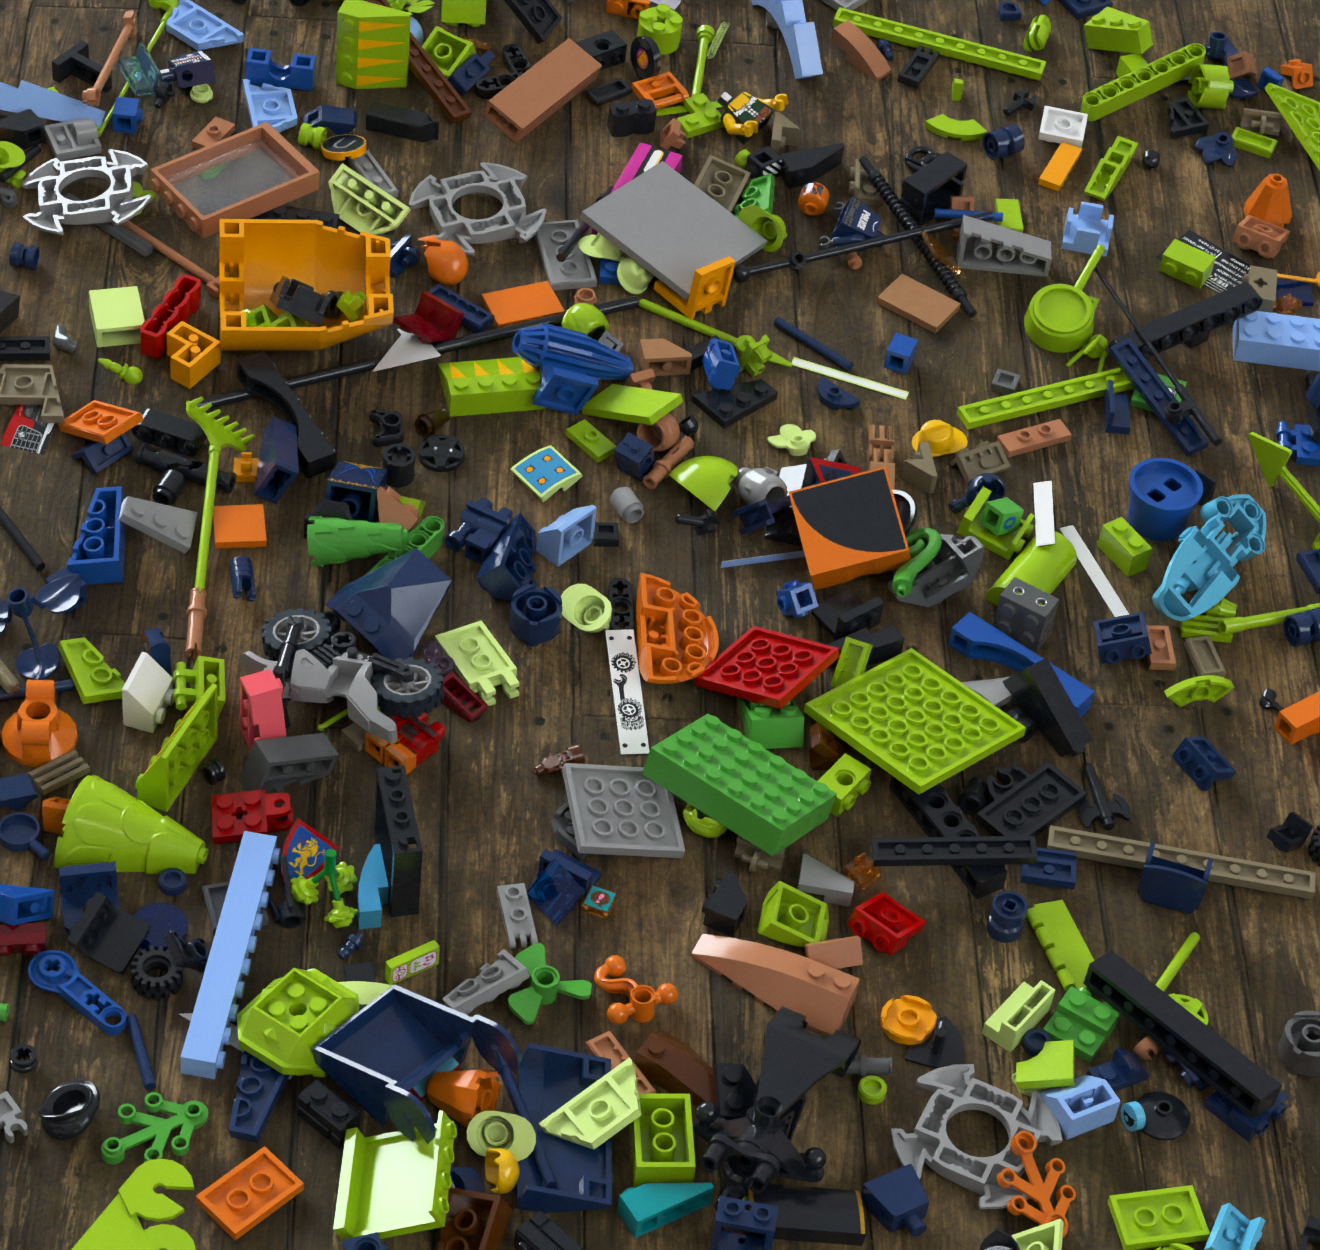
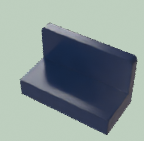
[1103,380,1131,435]
[71,433,134,474]
[538,849,601,897]

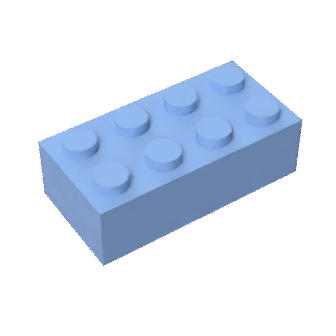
[1232,311,1320,371]

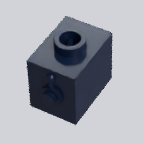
[614,432,655,482]

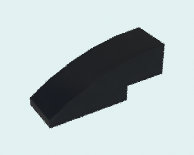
[828,625,904,667]

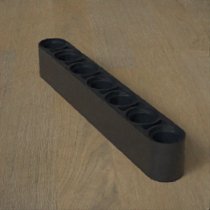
[1108,282,1263,359]

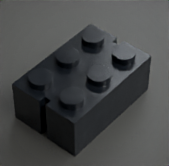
[900,151,968,227]

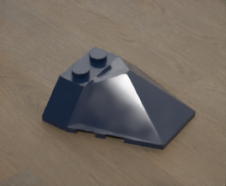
[325,548,453,661]

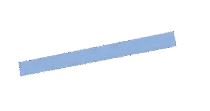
[721,551,805,568]

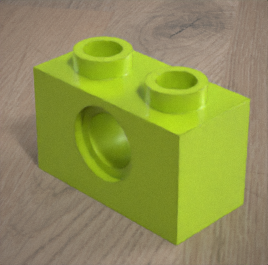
[817,753,871,817]

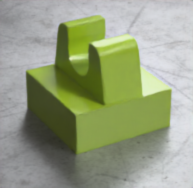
[336,290,367,322]

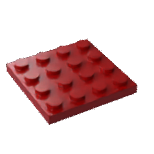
[694,626,840,709]

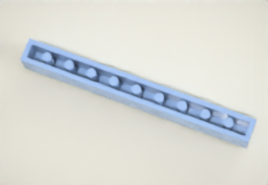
[180,831,281,1079]

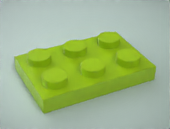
[1107,1185,1210,1250]

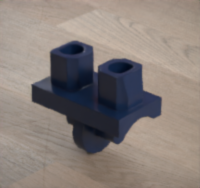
[390,234,420,278]

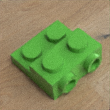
[1043,986,1120,1063]

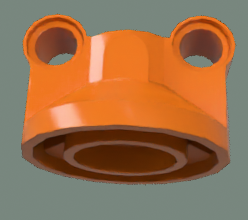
[1,679,78,768]

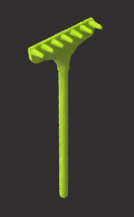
[186,397,256,594]

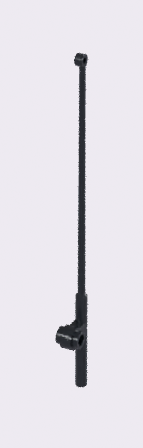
[1093,265,1222,446]

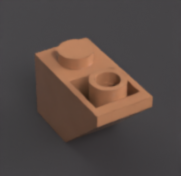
[377,487,423,533]

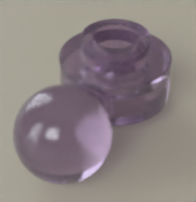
[422,641,455,678]

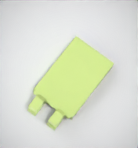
[435,620,519,706]

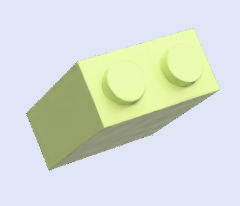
[89,286,145,347]

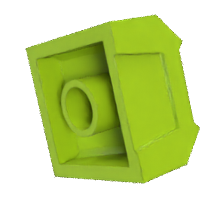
[422,26,476,79]
[757,881,829,947]

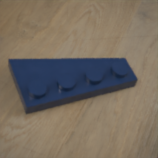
[229,1050,290,1143]

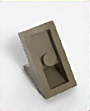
[770,112,800,155]
[901,442,937,494]

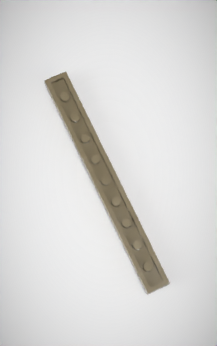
[1046,825,1316,900]

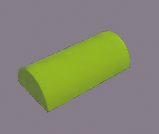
[985,531,1077,606]

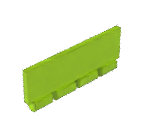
[1026,900,1094,991]

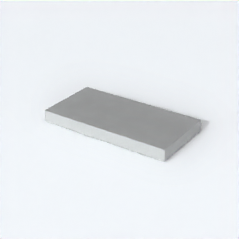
[534,220,597,291]

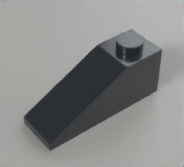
[780,143,844,188]

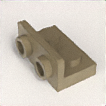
[849,159,881,207]
[950,441,1011,484]

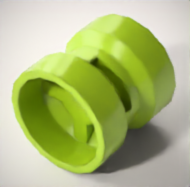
[298,123,327,150]

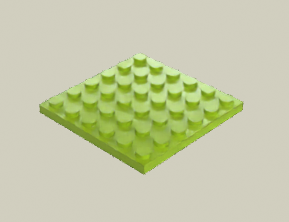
[804,648,1026,795]

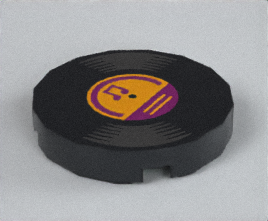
[630,35,661,80]

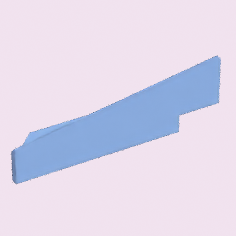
[0,80,106,127]

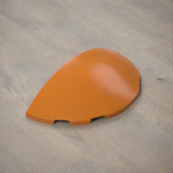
[635,573,719,684]

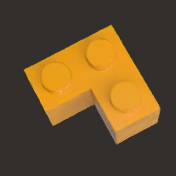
[167,321,221,389]

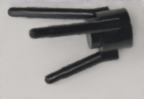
[266,855,306,928]

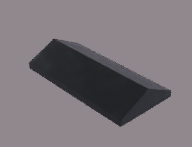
[764,464,816,547]

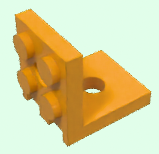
[654,256,736,320]

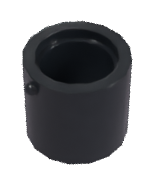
[382,444,417,488]

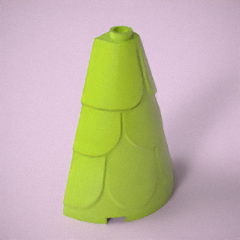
[54,774,209,874]

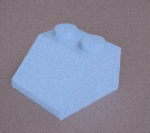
[536,505,597,567]

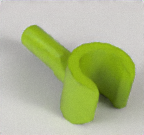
[6,170,26,189]

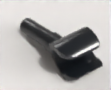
[1259,688,1284,712]

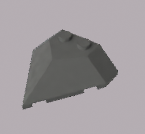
[887,534,986,607]

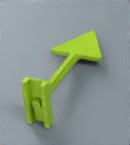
[1248,432,1320,550]

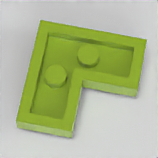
[676,93,725,138]

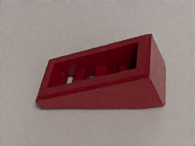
[440,671,489,723]

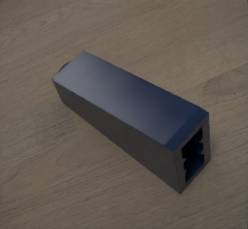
[253,417,299,504]

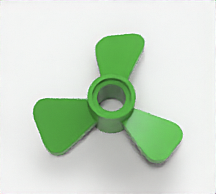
[508,943,592,1025]

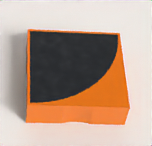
[789,466,911,591]

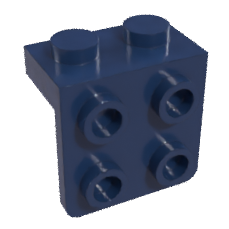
[59,862,120,932]

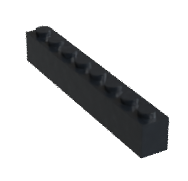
[1083,951,1282,1119]

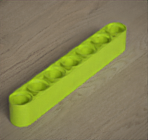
[1080,43,1206,121]

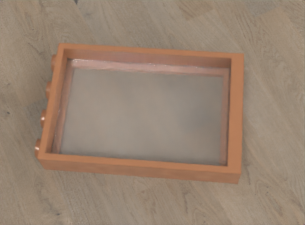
[149,122,320,239]

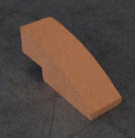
[831,20,892,81]

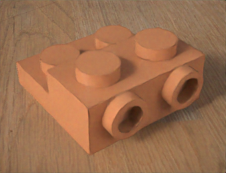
[1232,215,1290,258]

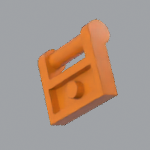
[631,72,689,109]

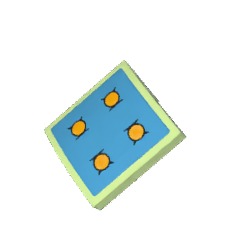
[510,445,583,503]

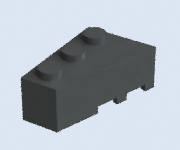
[239,733,339,793]

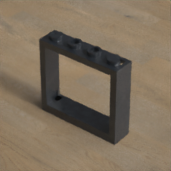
[373,765,423,917]

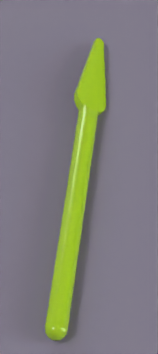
[638,299,792,368]

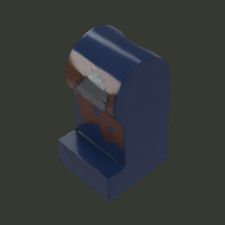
[138,628,171,674]

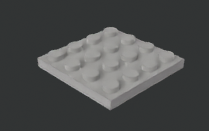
[562,763,685,858]

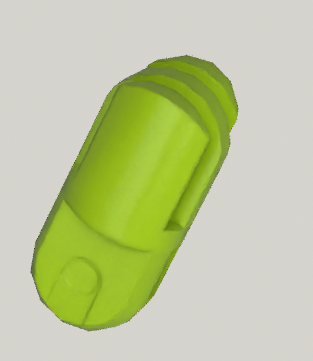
[1023,15,1051,52]

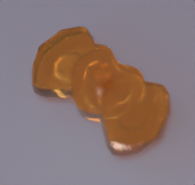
[460,35,491,50]

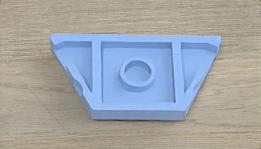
[166,0,244,51]
[243,79,298,133]

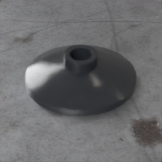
[1136,1091,1190,1141]

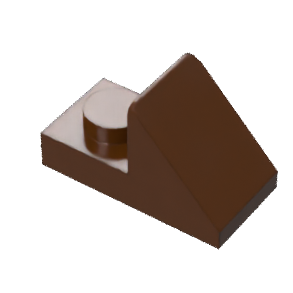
[809,723,851,770]

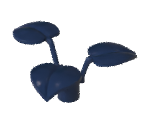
[1179,32,1259,98]
[0,574,81,680]

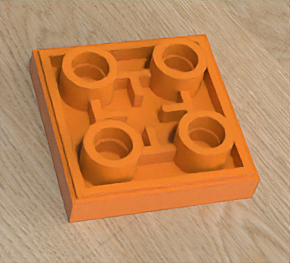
[213,504,267,549]

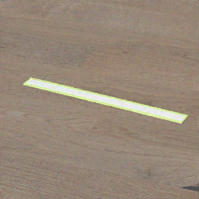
[791,357,909,400]

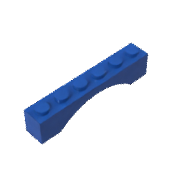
[948,612,1095,718]

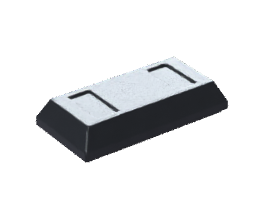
[584,78,633,107]

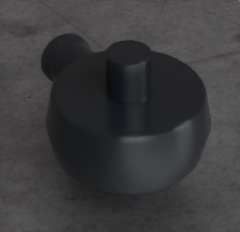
[154,81,175,108]

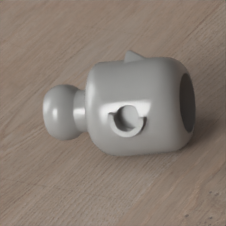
[733,467,788,505]

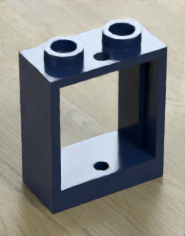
[710,1196,779,1250]

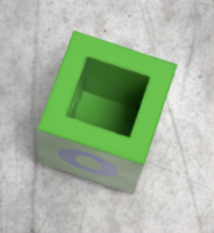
[980,497,1024,536]

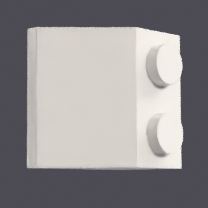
[122,652,174,733]

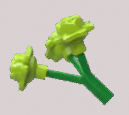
[291,849,358,928]

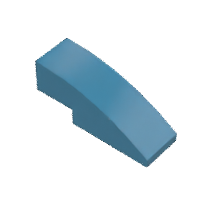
[357,844,389,930]

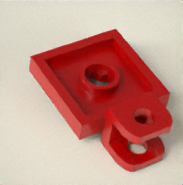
[211,789,294,845]

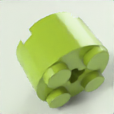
[637,4,683,55]
[1188,64,1234,110]

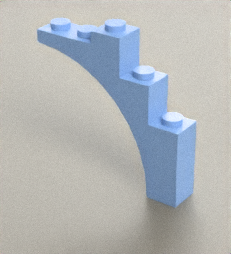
[751,0,823,80]

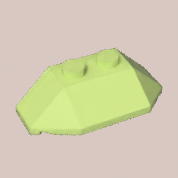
[329,163,411,234]

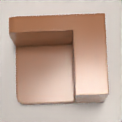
[1227,51,1257,80]

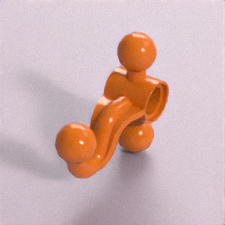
[594,955,678,1025]

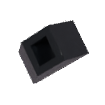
[0,109,45,149]
[702,870,747,937]

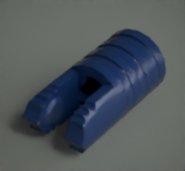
[229,556,256,602]

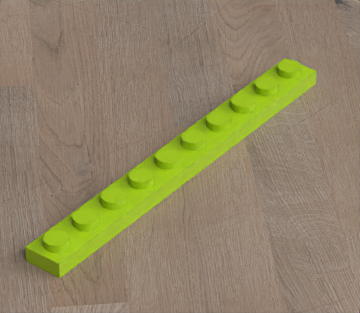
[833,7,1047,81]

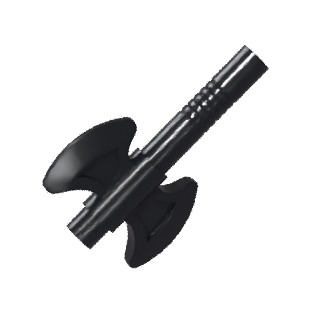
[1079,763,1131,830]

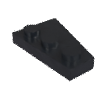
[692,379,778,428]

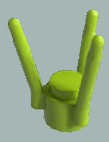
[1066,334,1108,373]

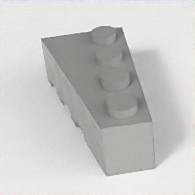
[956,215,1052,277]

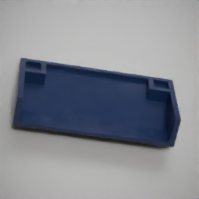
[516,1043,612,1214]

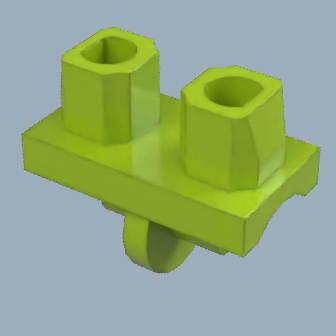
[735,334,773,377]

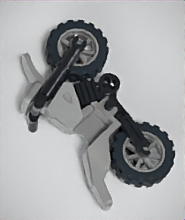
[242,608,444,743]

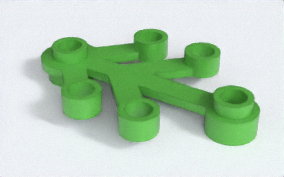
[101,1092,208,1164]

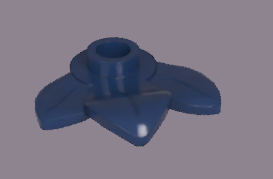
[1195,132,1237,167]

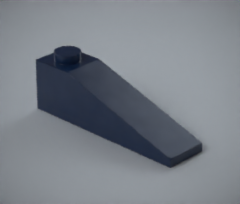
[476,513,537,601]

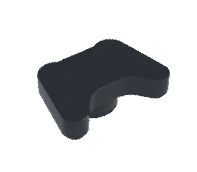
[369,409,404,447]
[164,931,209,973]

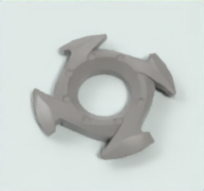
[22,149,151,235]
[409,162,547,256]
[891,1064,1063,1209]

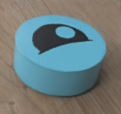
[1121,1101,1146,1132]

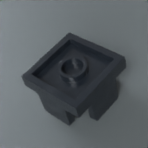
[269,275,330,326]

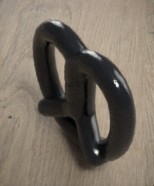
[904,146,942,172]

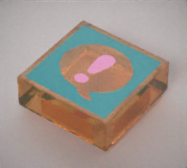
[581,885,618,919]

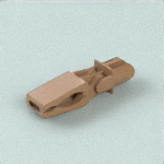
[867,425,895,490]

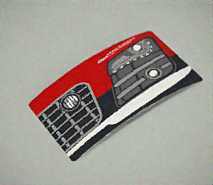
[1,404,67,454]

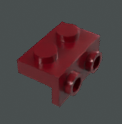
[0,922,47,957]

